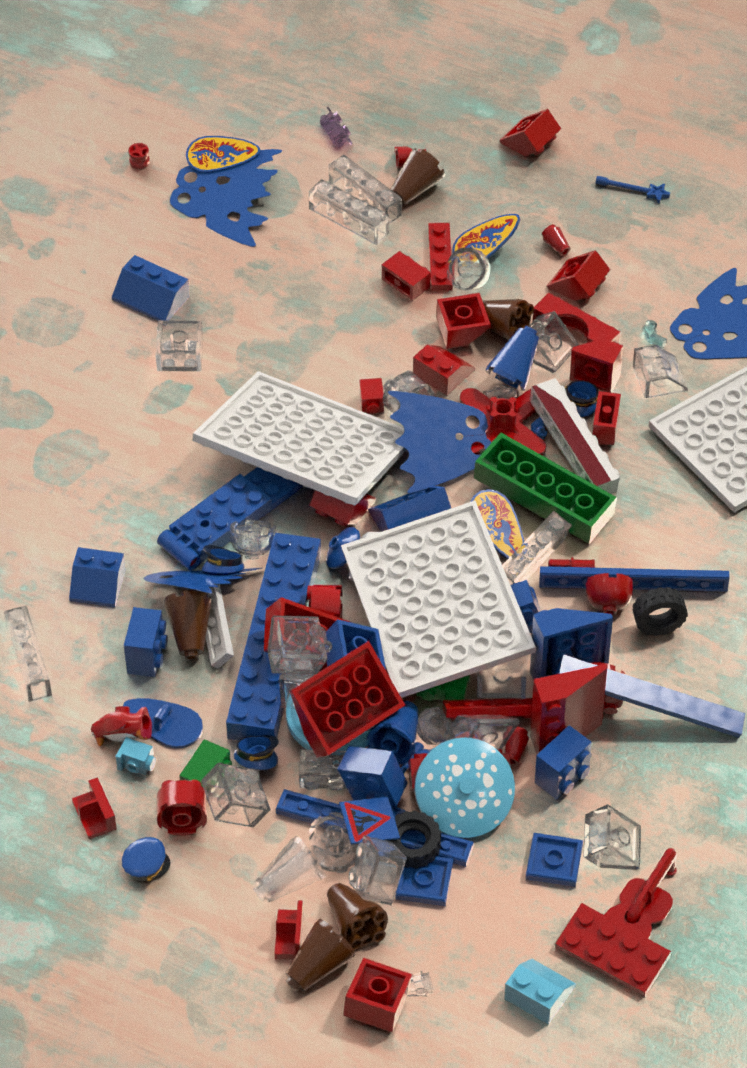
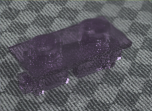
[320,107,353,147]

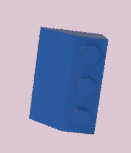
[112,255,190,324]
[368,486,451,532]

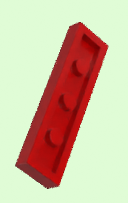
[428,223,453,291]
[443,698,532,720]

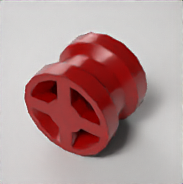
[128,143,150,169]

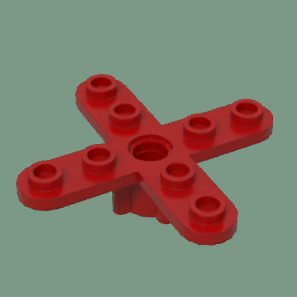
[460,388,546,456]

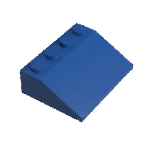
[530,608,613,680]

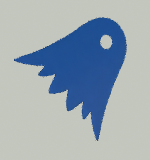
[144,568,262,593]

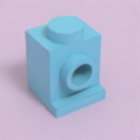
[115,737,156,775]

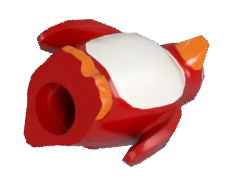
[91,706,152,746]

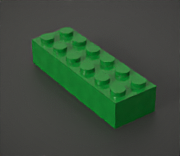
[474,433,617,544]

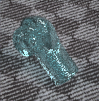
[642,320,667,349]

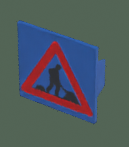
[339,797,400,848]

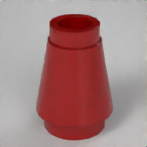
[541,224,571,256]
[505,726,529,765]

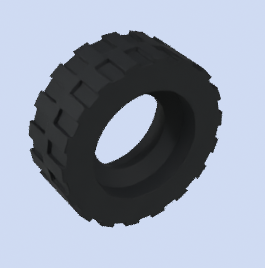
[632,587,688,636]
[385,811,441,869]

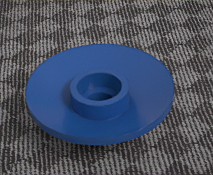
[326,527,360,569]

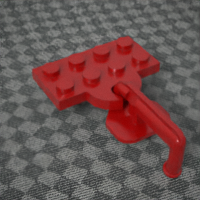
[555,848,677,997]

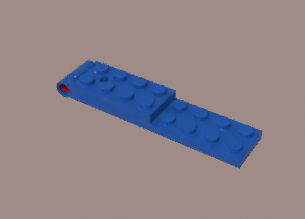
[157,467,304,571]

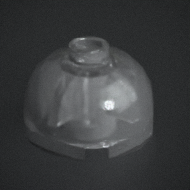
[447,248,491,291]
[230,520,276,560]

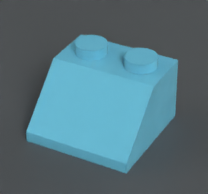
[504,959,576,1025]

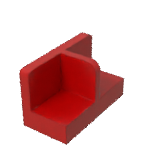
[72,777,117,839]
[274,900,304,960]

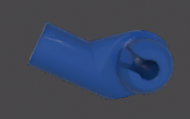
[531,417,547,440]

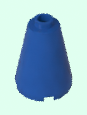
[485,326,539,391]
[367,700,419,765]

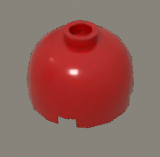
[586,573,633,615]

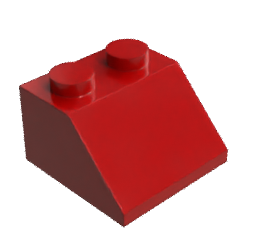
[499,109,561,156]
[546,250,611,301]
[436,293,491,349]
[569,339,623,393]
[413,344,475,396]
[309,490,377,527]
[343,958,412,1032]

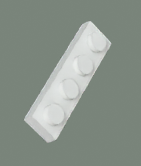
[197,584,234,668]

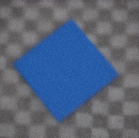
[526,833,583,887]
[395,856,453,906]

